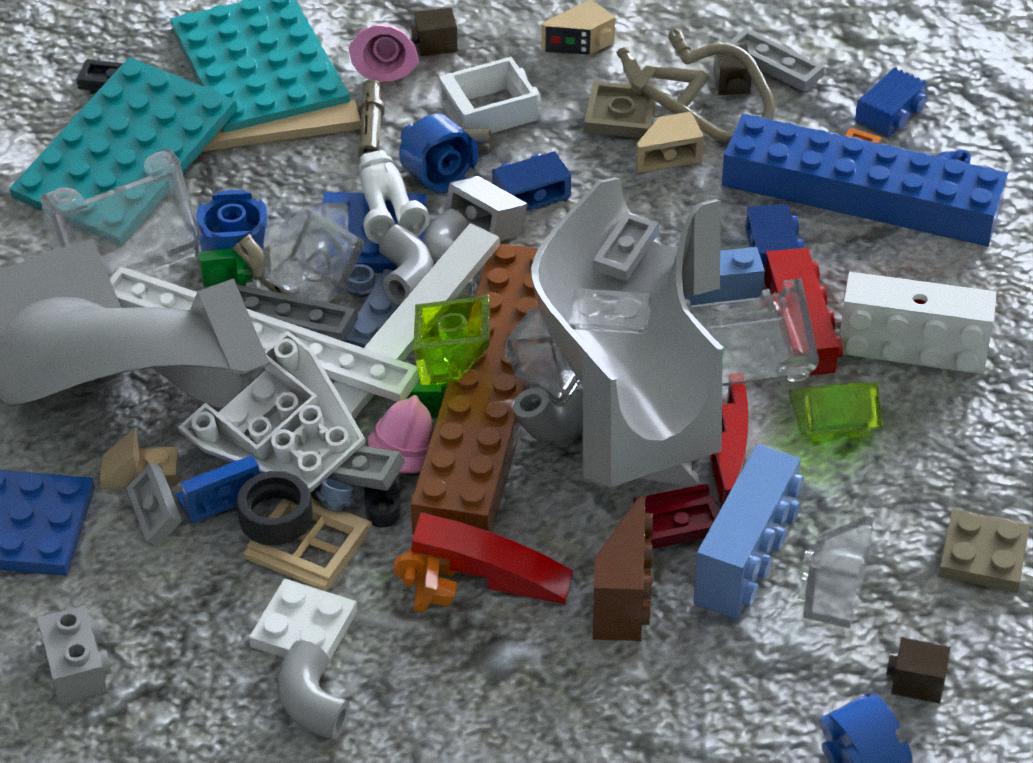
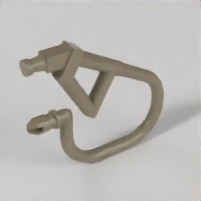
[616,28,775,143]

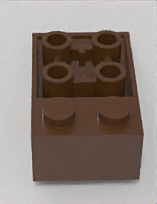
[592,496,653,641]

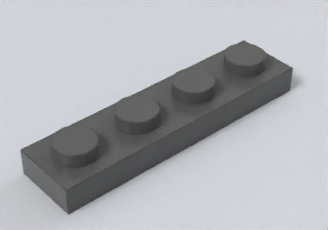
[237,285,358,342]

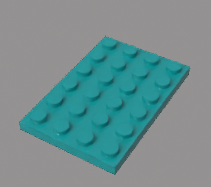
[170,0,350,133]
[9,57,238,245]

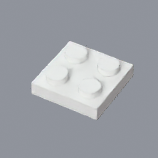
[249,579,358,661]

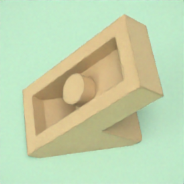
[100,429,179,488]

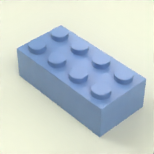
[693,444,804,620]

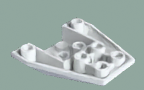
[178,331,366,492]

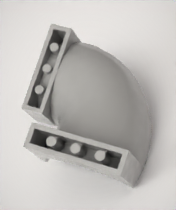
[531,177,723,487]
[0,238,269,410]

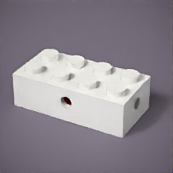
[840,272,997,374]

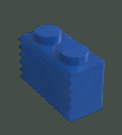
[855,67,927,138]
[492,151,571,211]
[745,204,805,269]

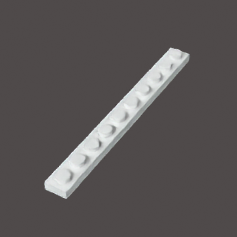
[110,266,421,402]

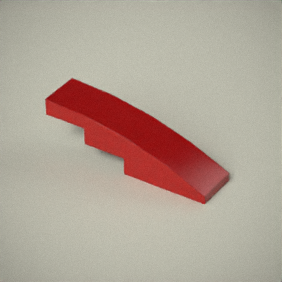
[710,375,748,508]
[411,513,573,604]

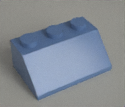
[683,247,765,310]

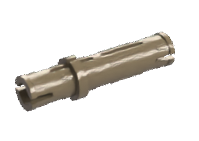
[358,79,385,156]

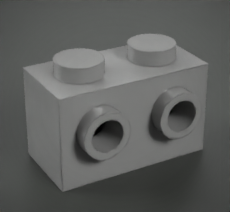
[444,176,527,242]
[37,605,112,705]

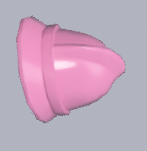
[348,25,419,82]
[368,395,433,474]

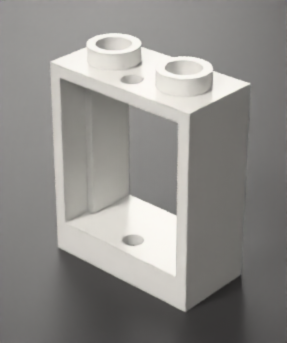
[439,57,541,133]

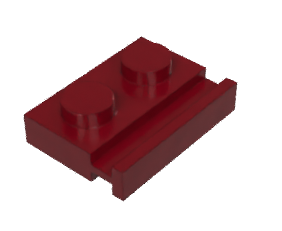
[633,484,719,549]

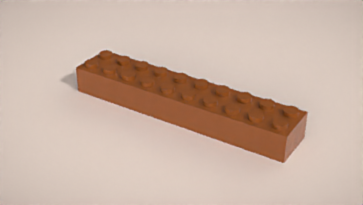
[411,243,548,535]

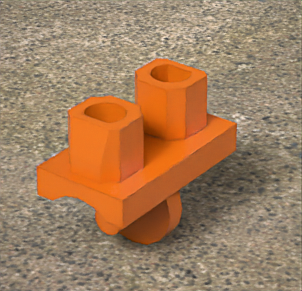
[393,549,457,613]

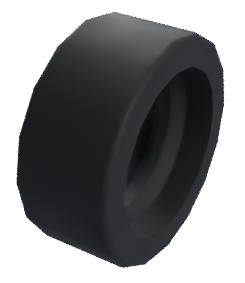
[236,471,313,545]

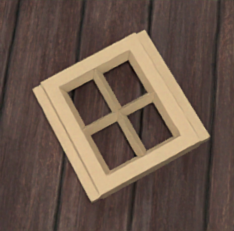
[243,498,372,591]

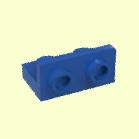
[177,455,260,524]

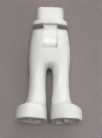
[359,150,430,244]

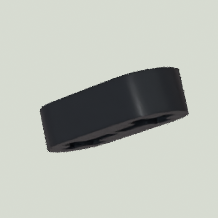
[364,475,401,528]

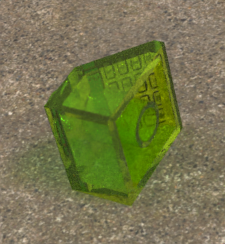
[413,295,490,385]
[789,382,883,441]

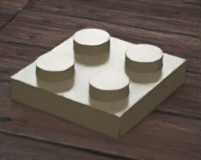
[584,81,657,138]
[938,509,1030,593]

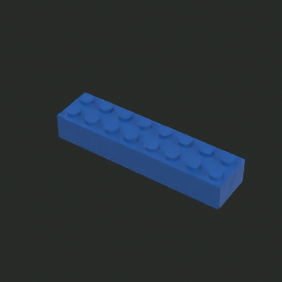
[721,114,1009,247]

